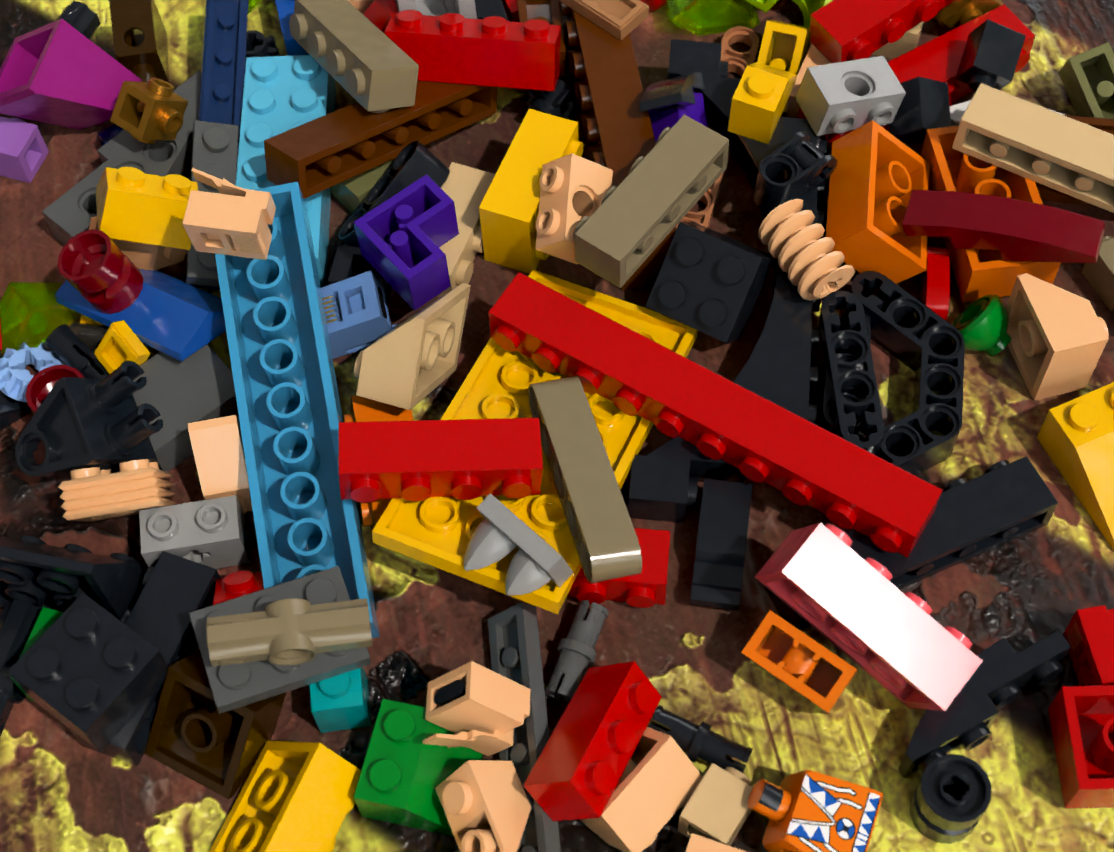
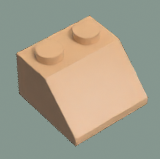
[1006,273,1109,401]
[579,727,703,852]

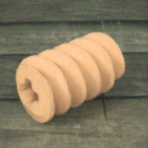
[758,199,855,301]

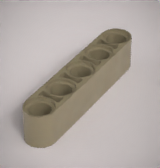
[528,376,642,583]

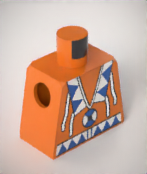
[748,770,884,852]

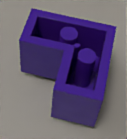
[353,174,459,311]

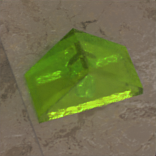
[0,282,81,354]

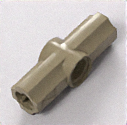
[206,598,372,667]

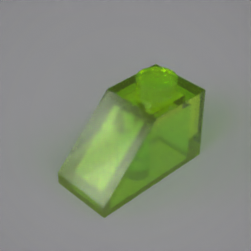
[667,0,760,36]

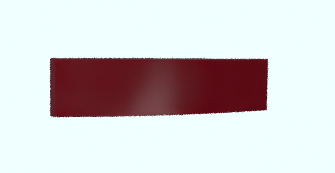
[902,190,1105,263]

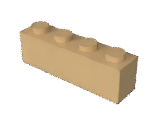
[952,83,1114,213]

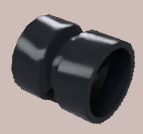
[910,754,992,844]

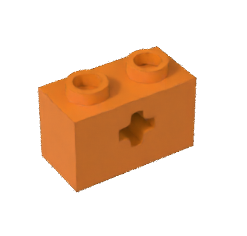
[741,610,858,714]

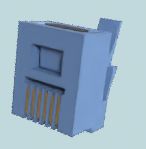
[321,270,399,359]

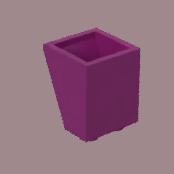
[0,19,142,130]

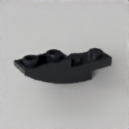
[898,630,1071,778]

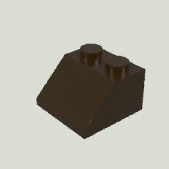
[145,649,286,799]

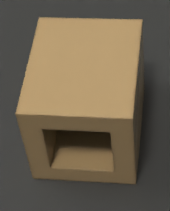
[678,763,753,846]

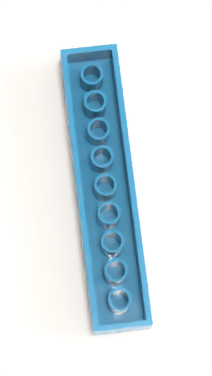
[215,181,380,638]

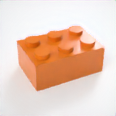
[826,120,930,284]

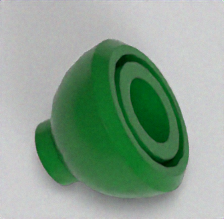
[952,295,1012,356]

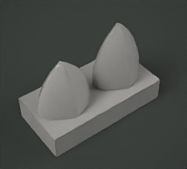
[463,493,574,596]

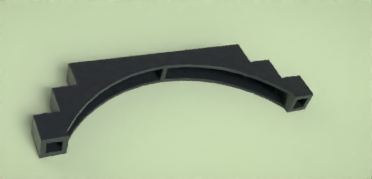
[628,39,827,523]

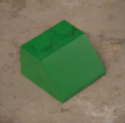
[354,699,484,837]

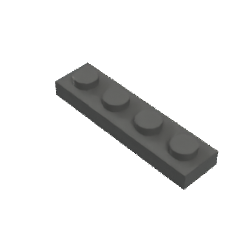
[185,120,238,287]

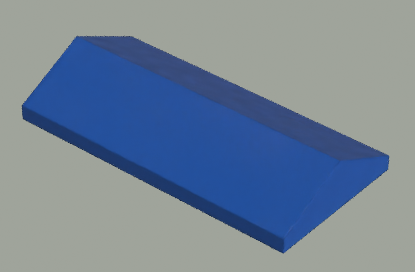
[55,269,226,361]

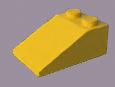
[1037,382,1114,551]

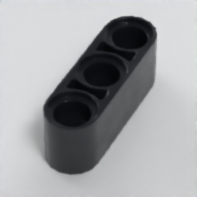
[339,140,450,247]

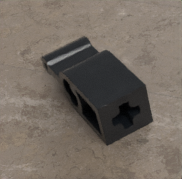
[690,479,752,610]

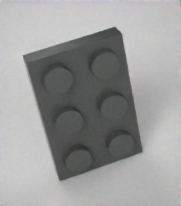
[189,566,371,714]

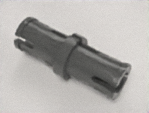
[545,600,609,704]

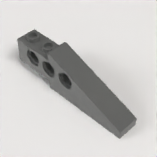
[42,69,201,245]

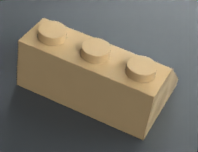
[354,283,471,410]

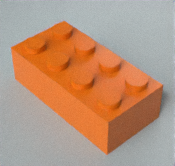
[921,125,1061,302]

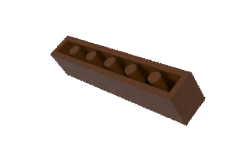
[264,81,497,199]

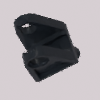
[15,361,163,476]

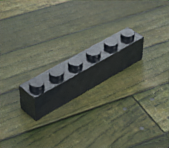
[764,456,1058,632]

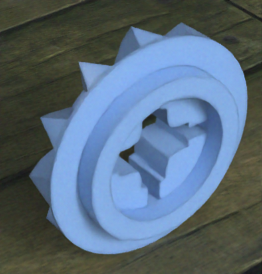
[0,342,67,402]

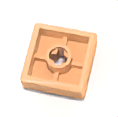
[58,459,177,522]

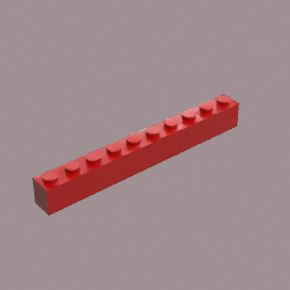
[488,272,943,558]

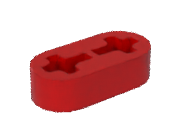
[920,246,950,320]

